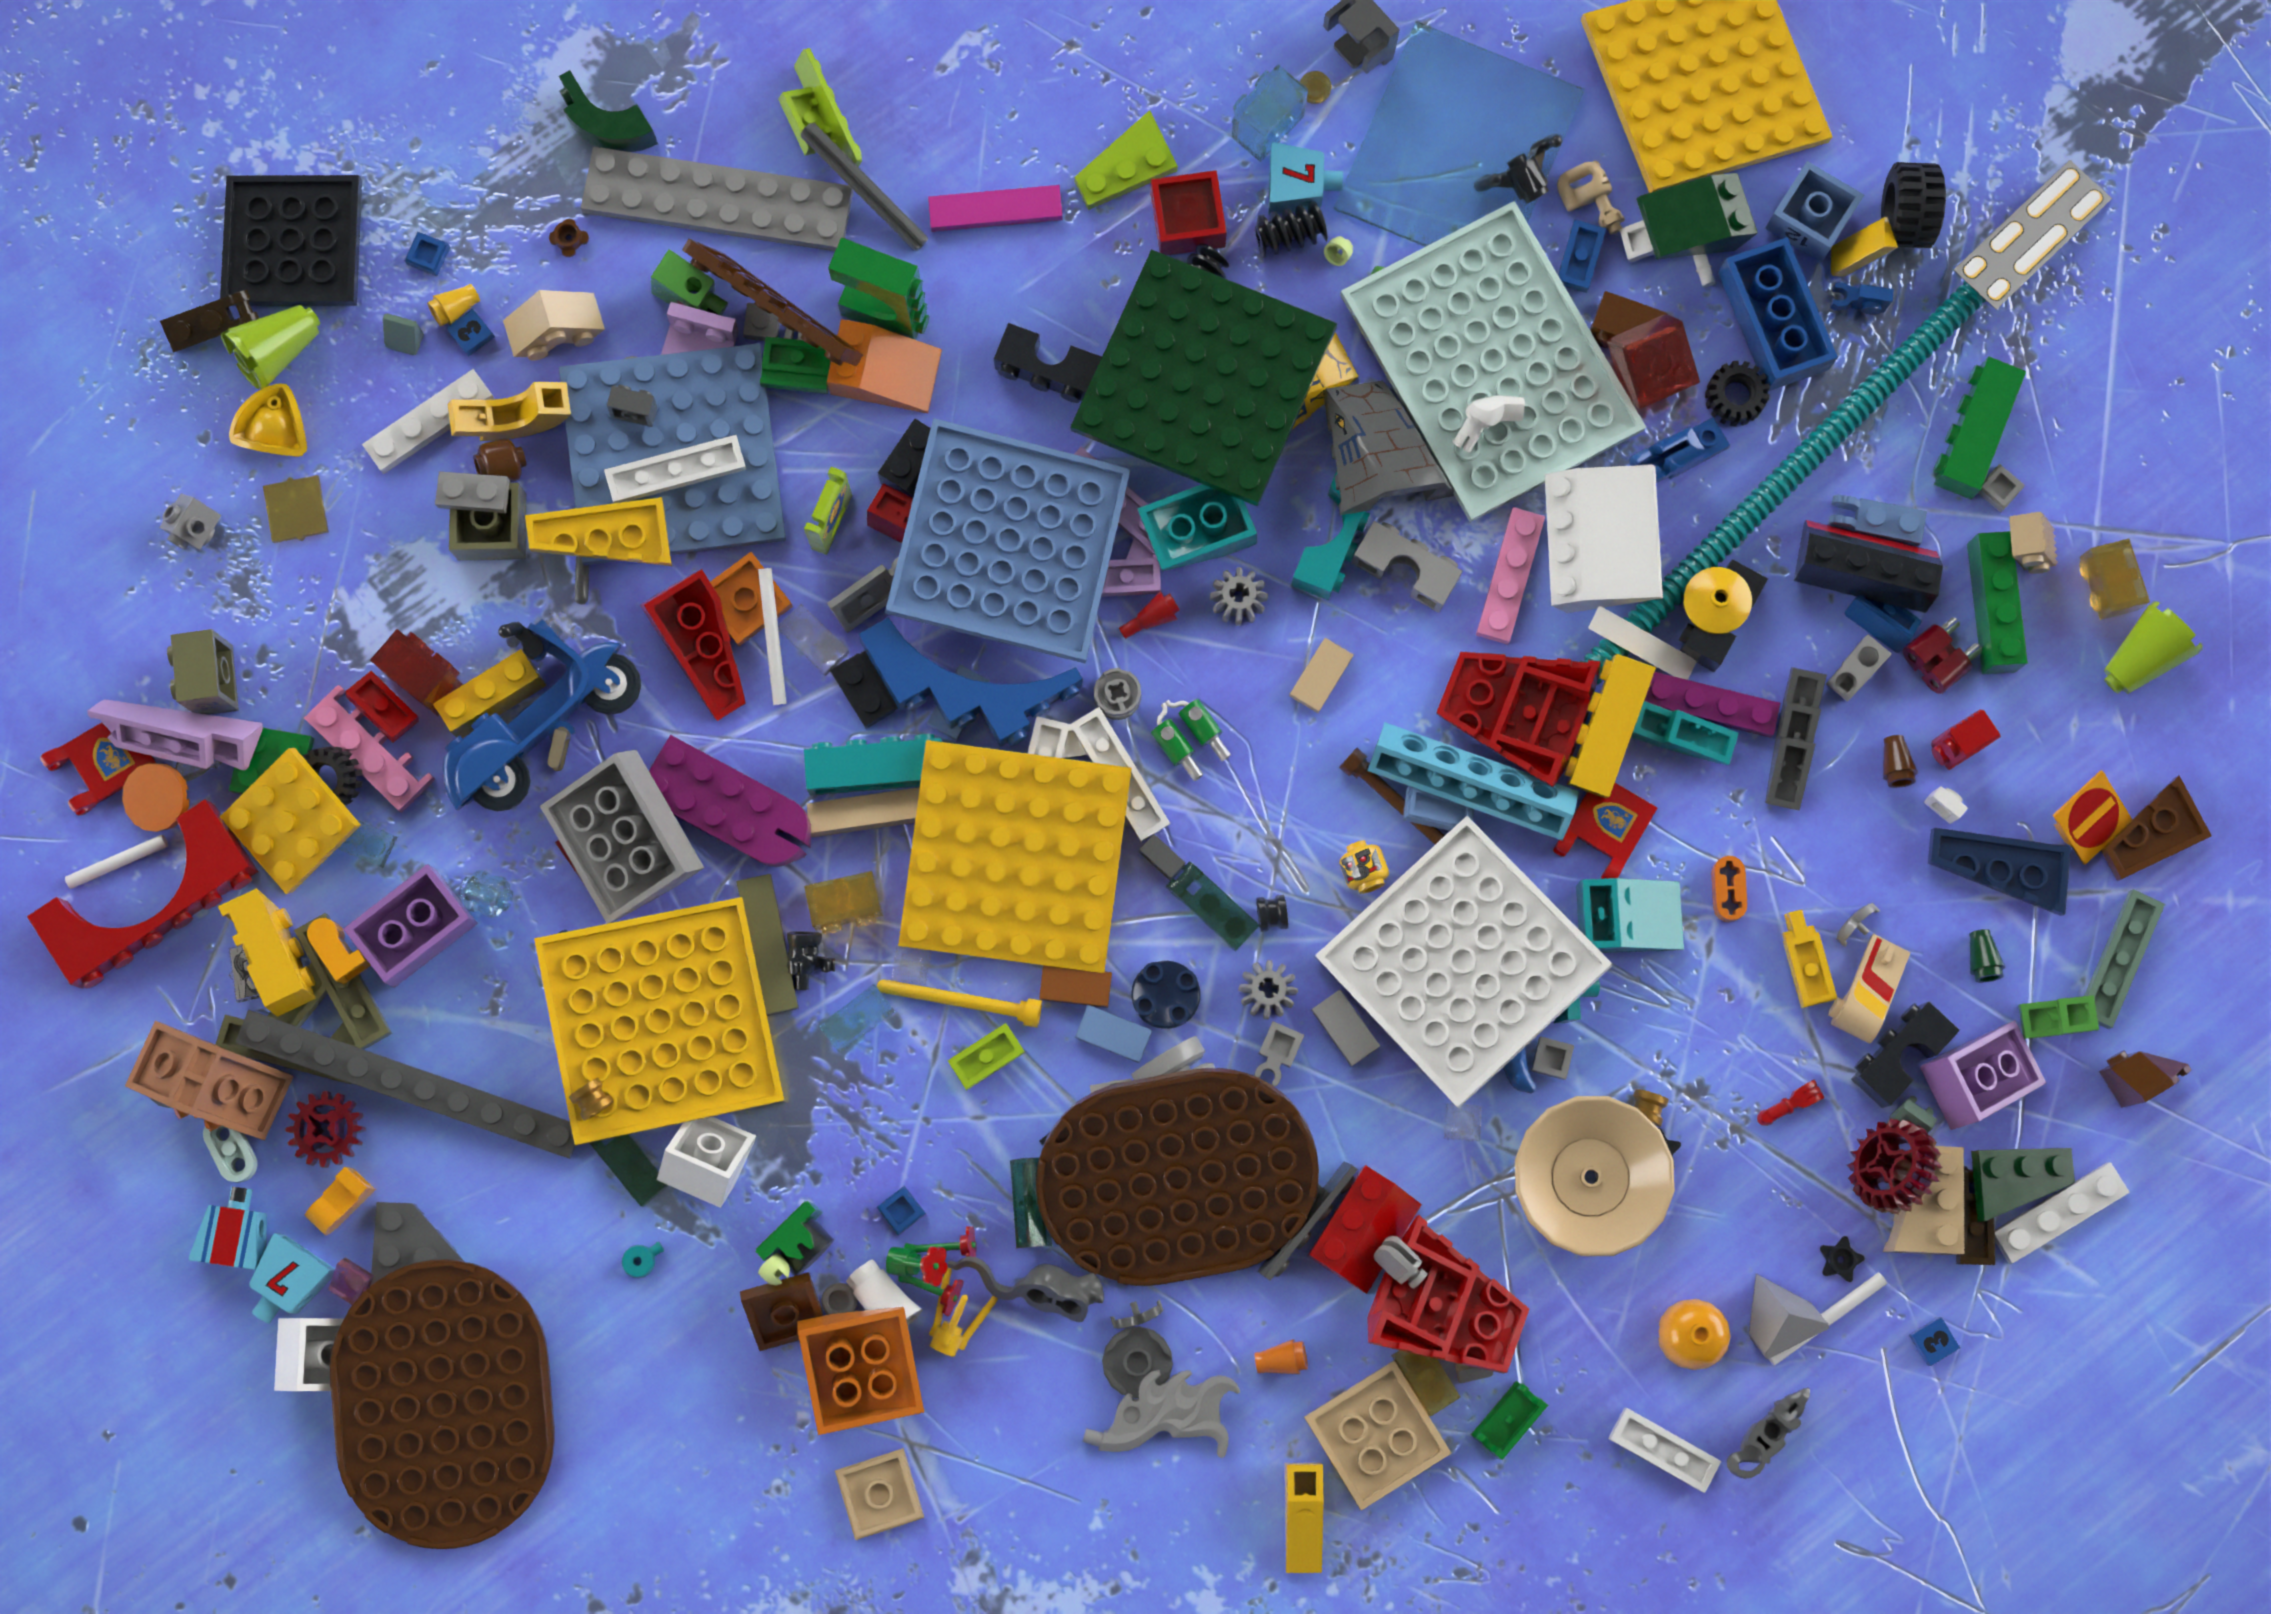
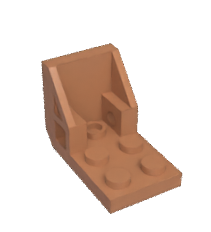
[125,1021,294,1141]

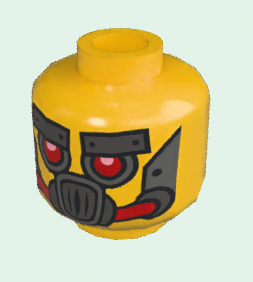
[1339,840,1389,894]

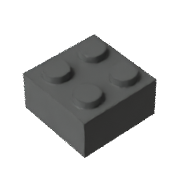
[607,385,658,427]

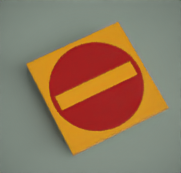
[2052,770,2132,865]

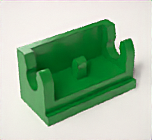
[1470,1381,1548,1460]

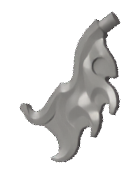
[1082,1370,1240,1458]

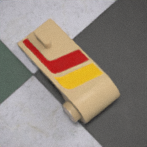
[1828,934,1911,1044]

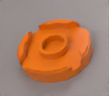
[122,763,190,832]

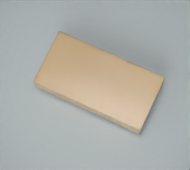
[1289,638,1354,713]

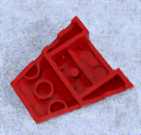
[1436,651,1601,788]
[1367,1215,1530,1374]

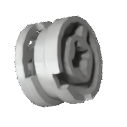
[1094,668,1141,720]

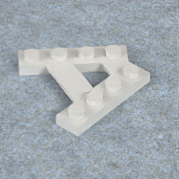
[1027,707,1170,842]

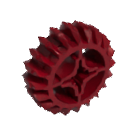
[1847,1118,1943,1215]

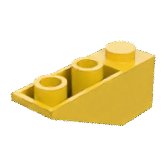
[1285,1463,1324,1573]

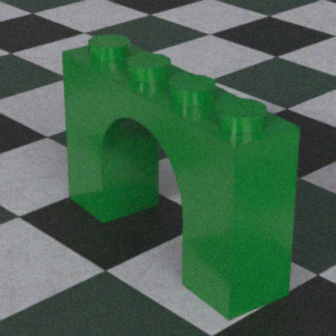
[828,237,930,340]

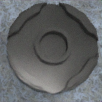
[1102,1326,1173,1398]

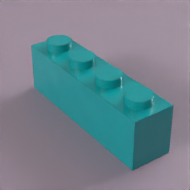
[804,734,942,796]

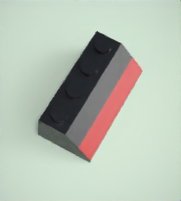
[1794,520,1943,613]

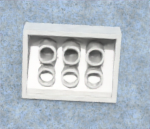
[1545,465,1663,613]

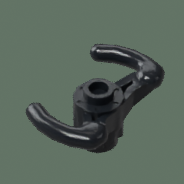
[1474,134,1563,204]

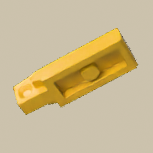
[1782,909,1837,1008]

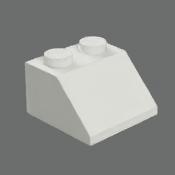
[657,1117,756,1208]
[274,1318,344,1391]

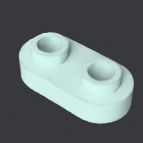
[203,1126,258,1183]

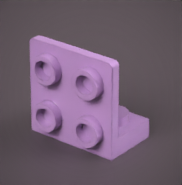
[661,302,739,355]

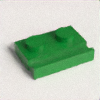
[760,336,831,394]

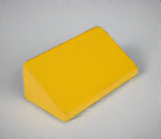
[1831,217,1898,277]

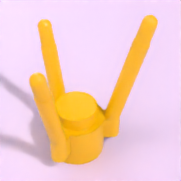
[929,1267,998,1357]

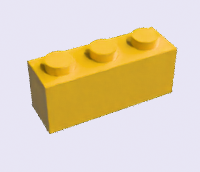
[433,649,547,738]

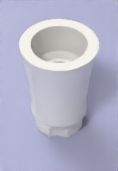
[846,1259,923,1325]

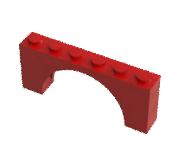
[27,799,259,989]

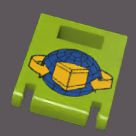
[804,467,852,555]

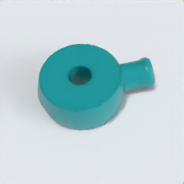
[622,1242,664,1278]

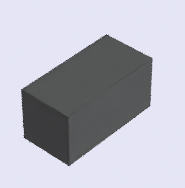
[1139,834,1186,882]

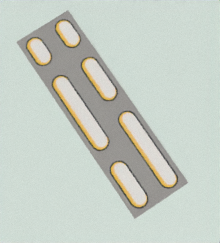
[1954,160,2112,310]

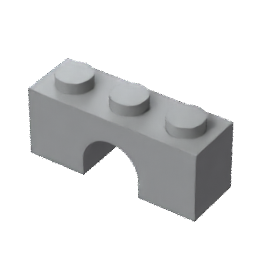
[1352,521,1462,613]

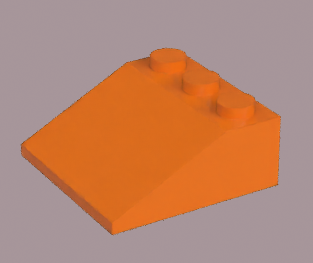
[797,1307,924,1435]

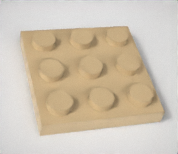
[1304,1360,1452,1511]

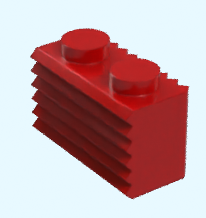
[1931,709,2001,770]

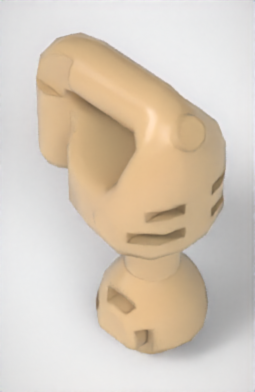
[1557,161,1625,235]

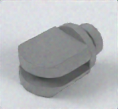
[1374,1236,1427,1289]

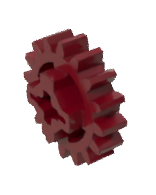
[285,1091,366,1168]

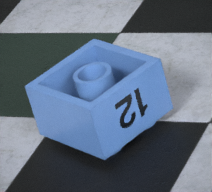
[1765,161,1864,263]

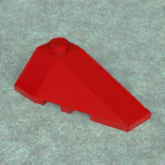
[640,569,746,721]

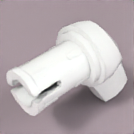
[1452,395,1525,453]

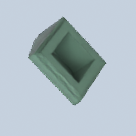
[383,313,424,355]

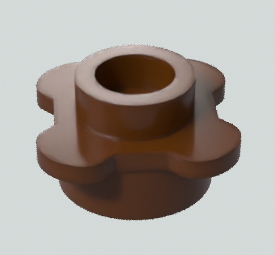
[549,219,589,257]

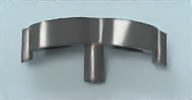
[1110,1299,1164,1329]

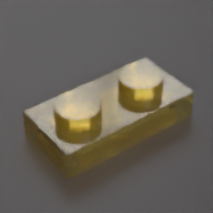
[1391,1350,1461,1417]

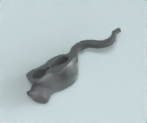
[947,1256,1104,1322]

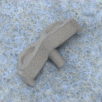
[1836,903,1880,947]

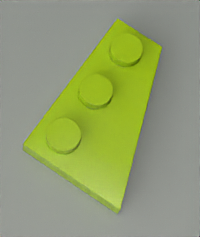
[1074,110,1178,210]

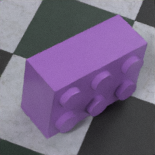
[343,864,478,988]

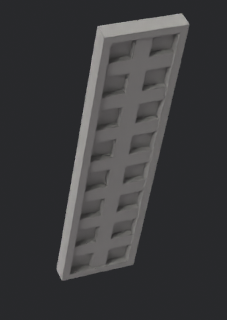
[581,147,854,251]

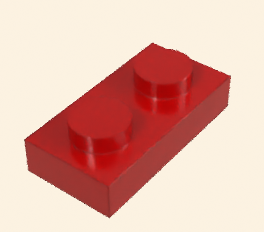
[345,671,419,743]

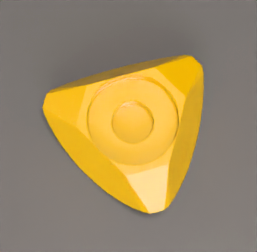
[229,383,307,457]

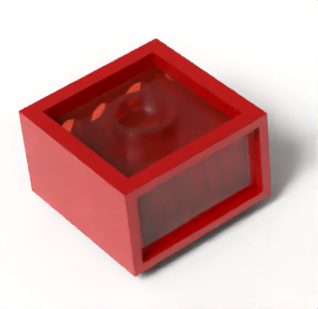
[1150,170,1227,255]

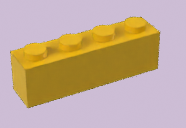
[1564,654,1656,798]

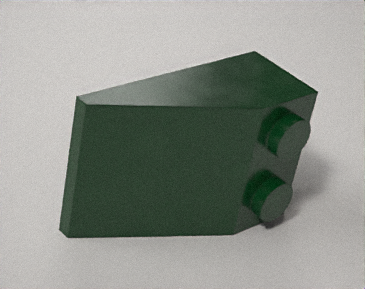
[1636,173,1758,259]

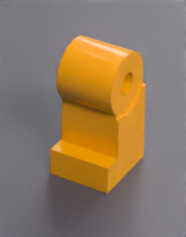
[307,918,371,985]
[304,1167,376,1236]

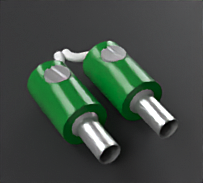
[1151,699,1231,781]

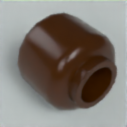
[473,438,527,482]

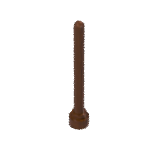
[1339,747,1445,845]

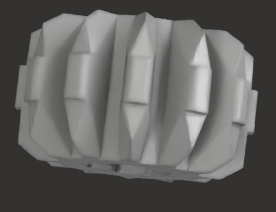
[1210,567,1268,626]
[1238,960,1298,1020]

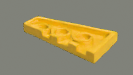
[525,497,672,566]

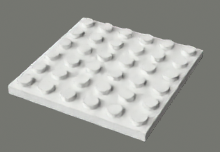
[1315,816,1612,1109]

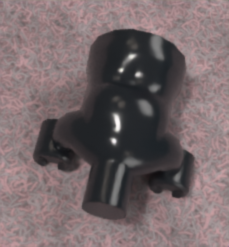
[786,931,835,990]

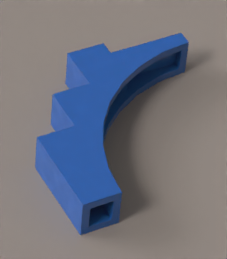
[859,617,1083,747]

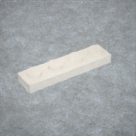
[362,369,495,474]
[604,435,746,503]
[1995,1162,2130,1264]

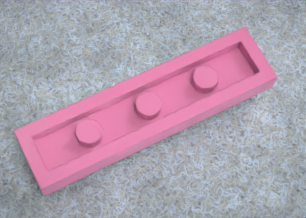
[1476,507,1545,645]

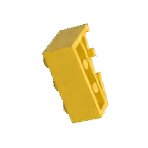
[218,888,316,1017]

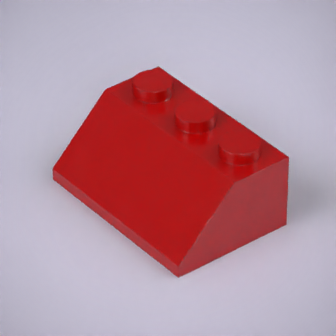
[1307,1165,1422,1294]

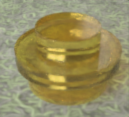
[1299,71,1332,104]

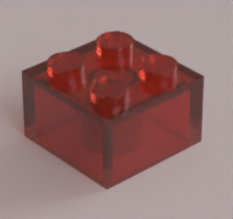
[1606,314,1700,409]
[370,629,463,717]

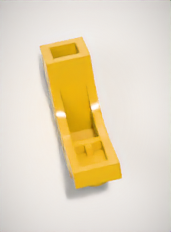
[447,382,571,441]

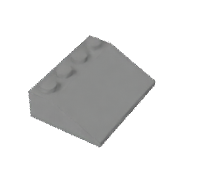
[540,750,704,924]

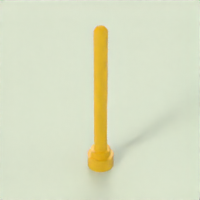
[877,979,1042,1028]

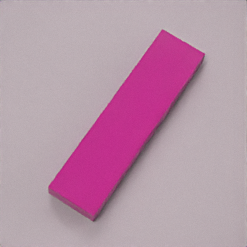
[928,185,1063,232]

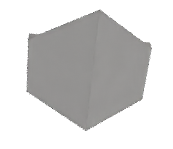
[1749,1274,1829,1359]

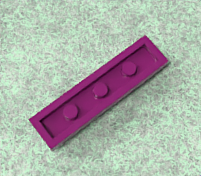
[1644,672,1781,738]

